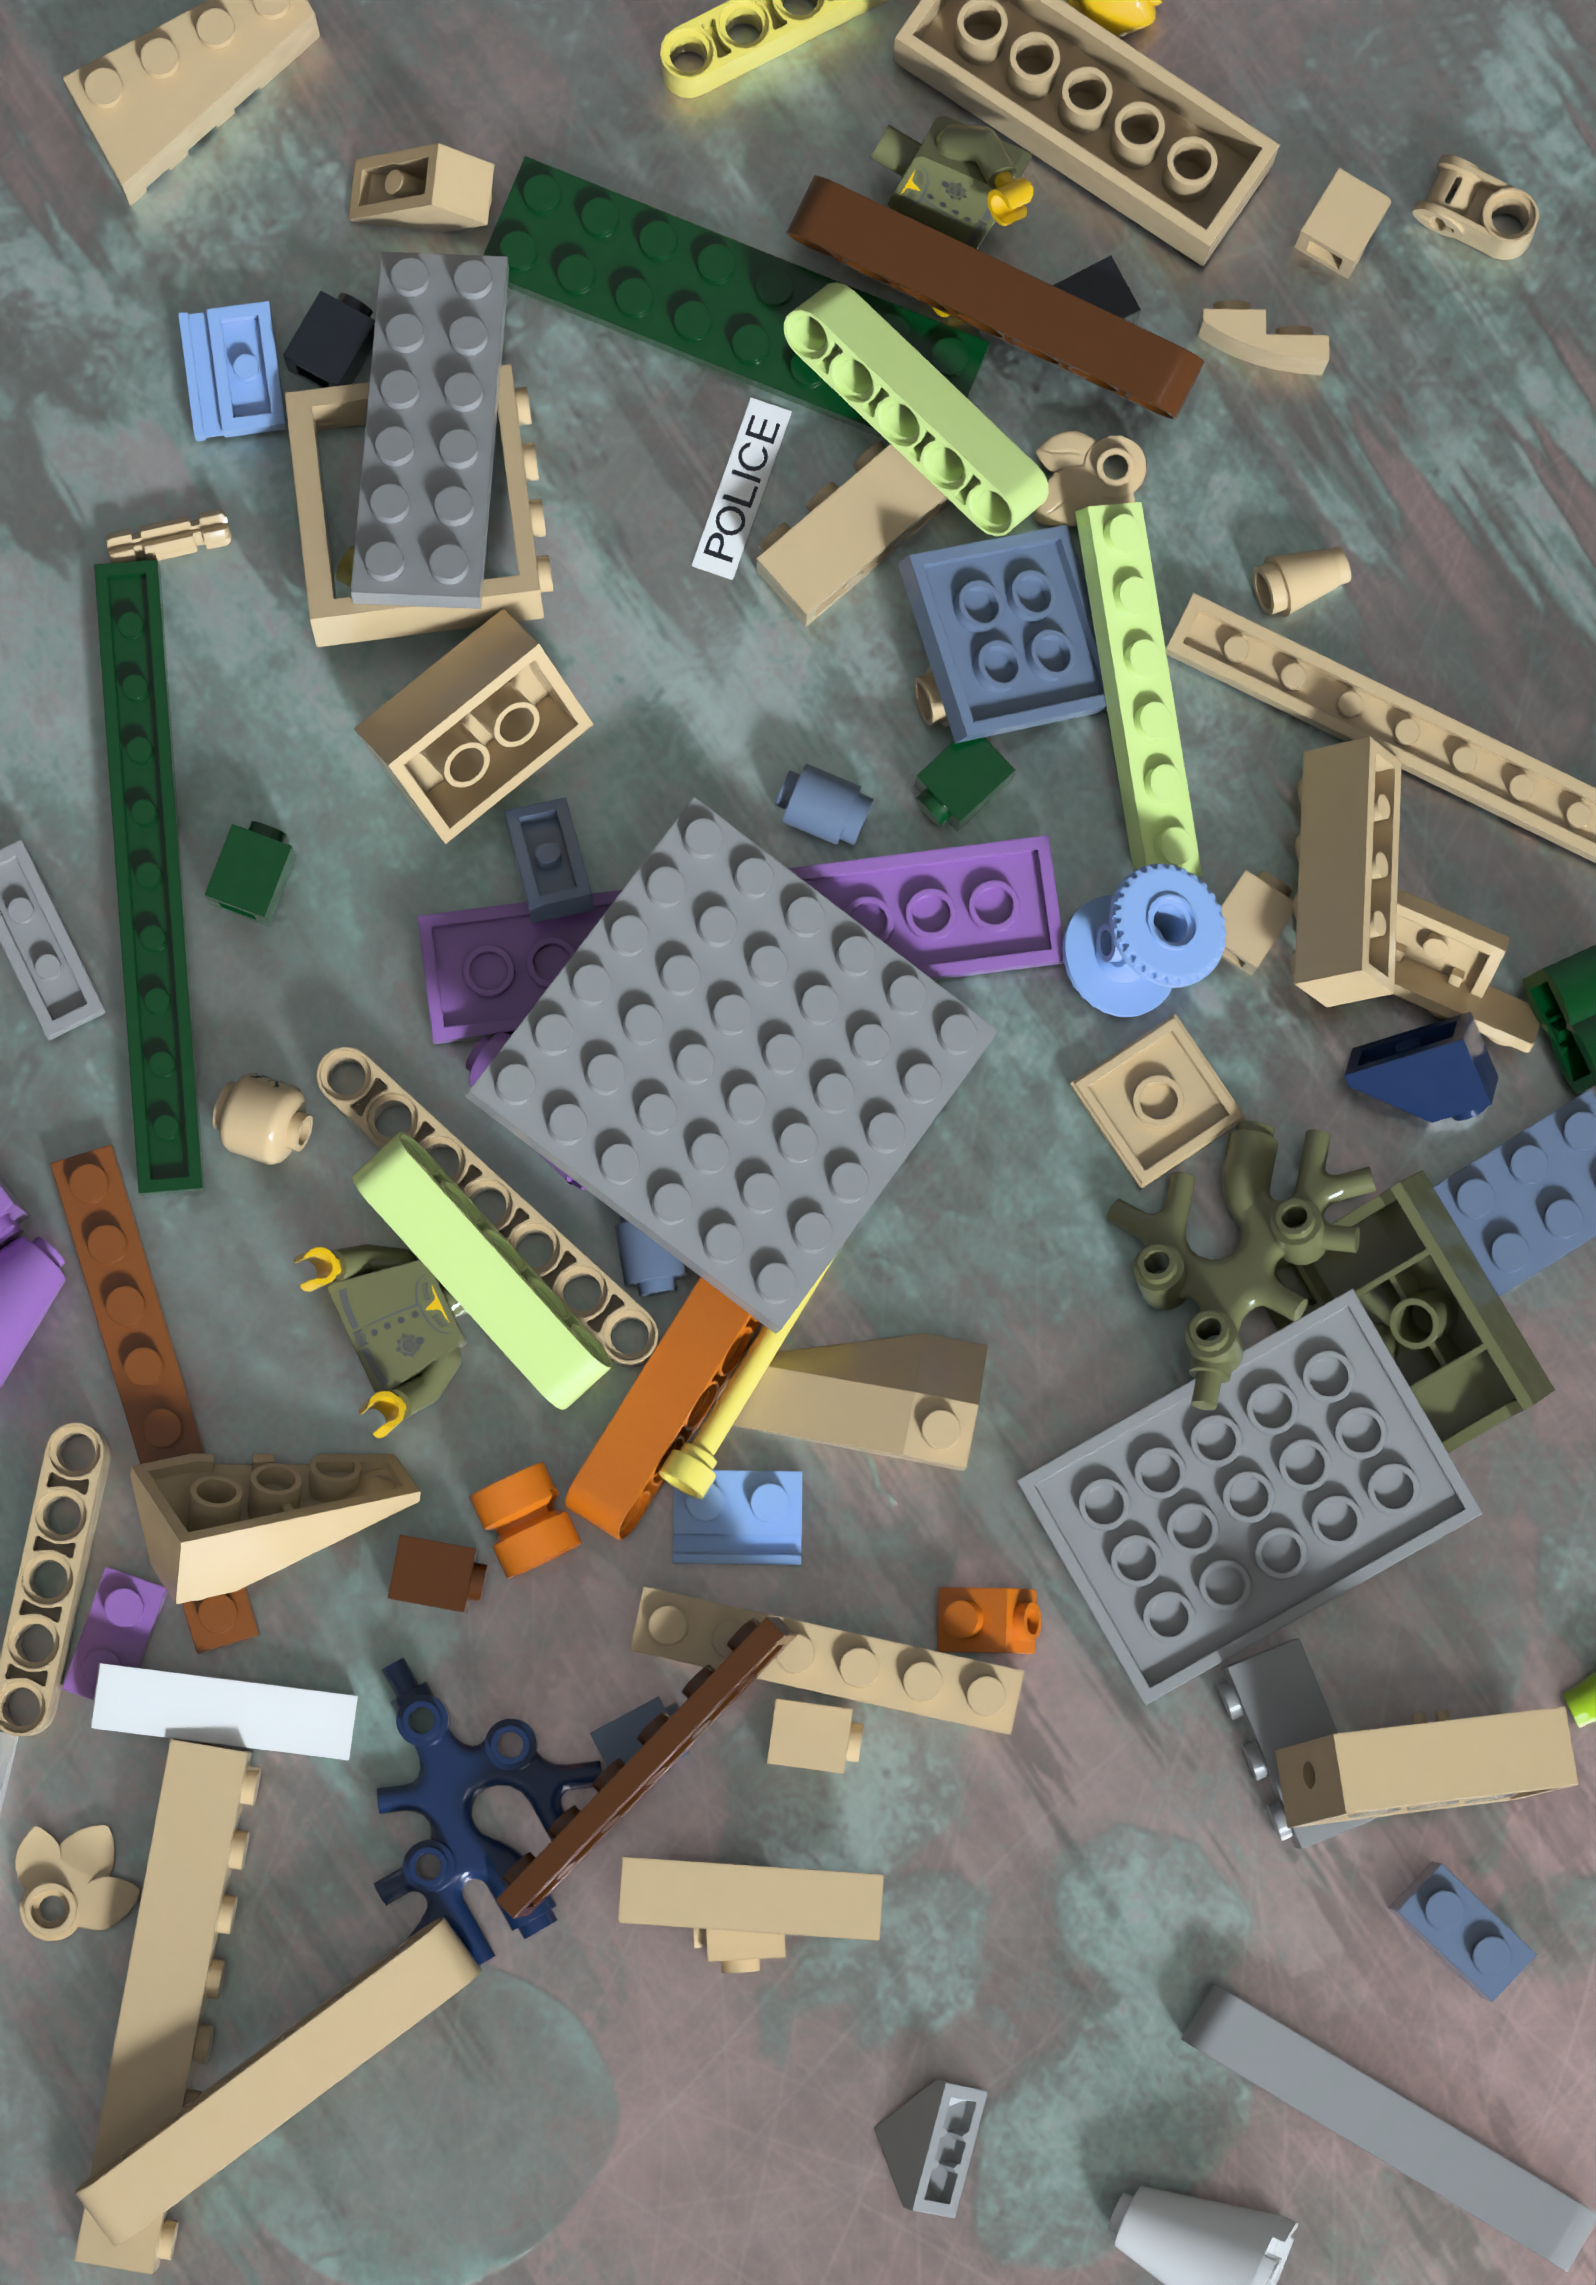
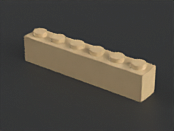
[630,1587,1025,1735]

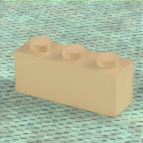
[756,441,949,627]

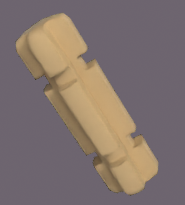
[106,509,231,563]

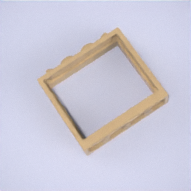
[285,364,553,647]

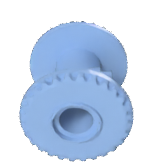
[1062,864,1226,1017]

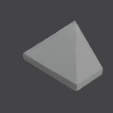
[874,2080,988,2218]

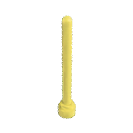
[659,1254,837,1500]

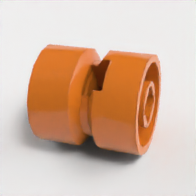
[469,1462,582,1579]

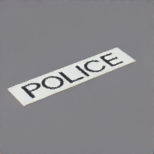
[691,398,792,580]

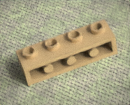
[1291,736,1402,1007]

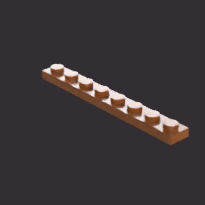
[50,1144,261,1654]

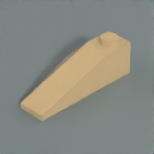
[716,1333,988,1471]
[130,1454,421,1604]

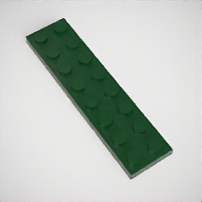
[483,156,990,439]

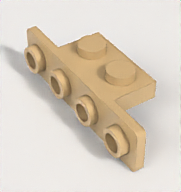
[1391,888,1540,1053]

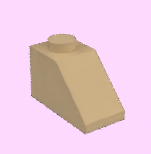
[348,143,494,233]

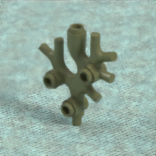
[1107,1120,1376,1410]

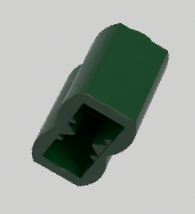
[1523,945,1596,1094]

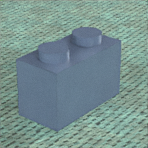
[1388,1861,1537,2002]

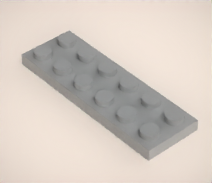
[350,252,509,609]

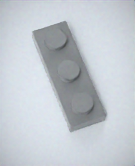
[0,839,107,1040]

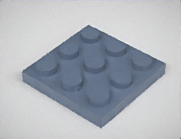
[897,525,1107,744]

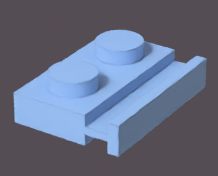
[178,301,287,441]
[672,1470,802,1566]

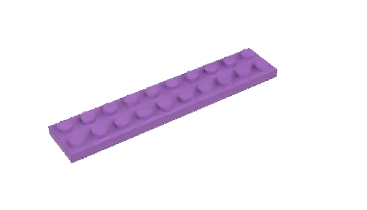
[418,835,1063,1044]

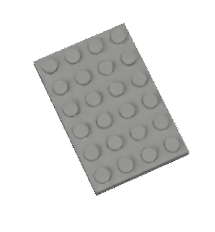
[1017,1289,1483,1706]

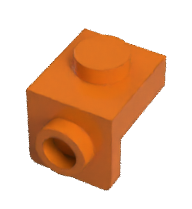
[937,1587,1042,1654]

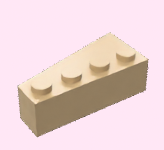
[62,0,321,207]

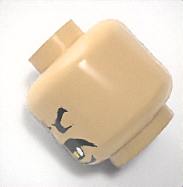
[212,1073,313,1165]

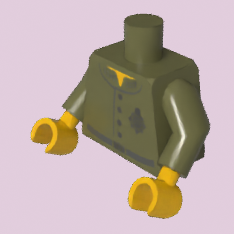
[870,116,1033,317]
[294,1244,467,1438]

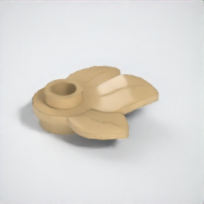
[1035,431,1147,527]
[15,1824,141,1941]

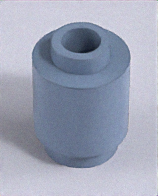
[775,763,874,845]
[615,1215,688,1297]

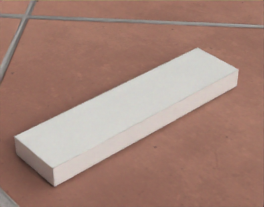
[90,1663,358,1760]

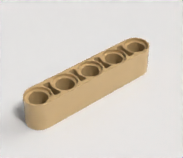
[0,1423,111,1736]

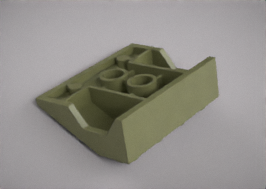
[1264,1170,1555,1453]

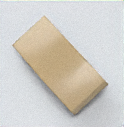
[1198,300,1329,375]

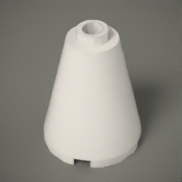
[1108,2186,1298,2285]

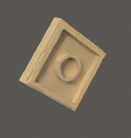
[1069,1013,1247,1191]

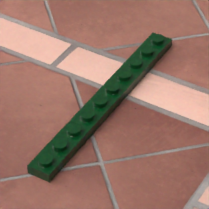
[94,560,205,1196]

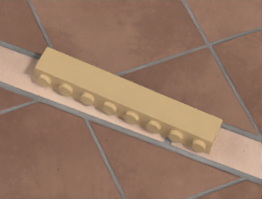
[74,1739,261,2275]

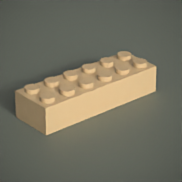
[892,0,1280,267]

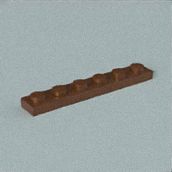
[495,1617,797,1919]

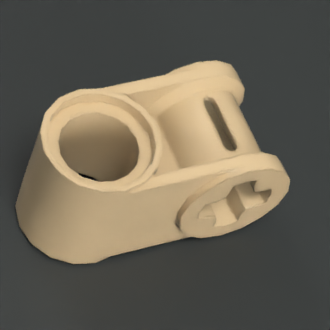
[1412,155,1539,261]

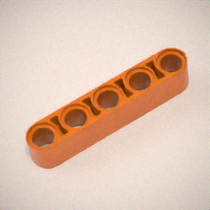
[565,1277,762,1540]

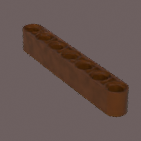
[786,175,1204,420]

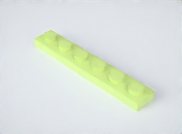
[1075,502,1202,877]

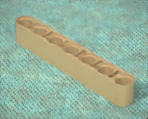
[316,1046,659,1368]
[75,1916,482,2246]

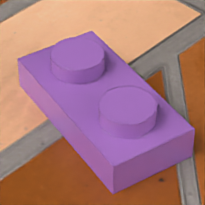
[62,1567,168,1700]

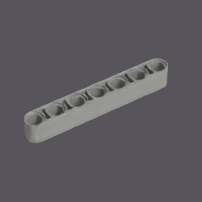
[1181,1983,1596,2272]

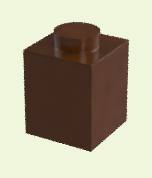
[388,1535,488,1613]

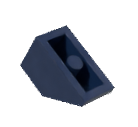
[1344,1012,1499,1123]

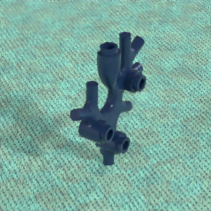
[373,1657,602,1965]

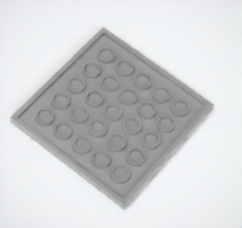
[465,797,999,1334]

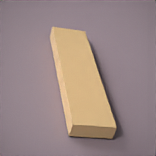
[618,1856,884,1941]

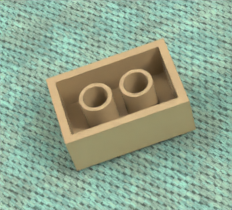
[354,608,594,844]

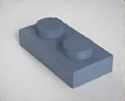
[504,797,594,923]

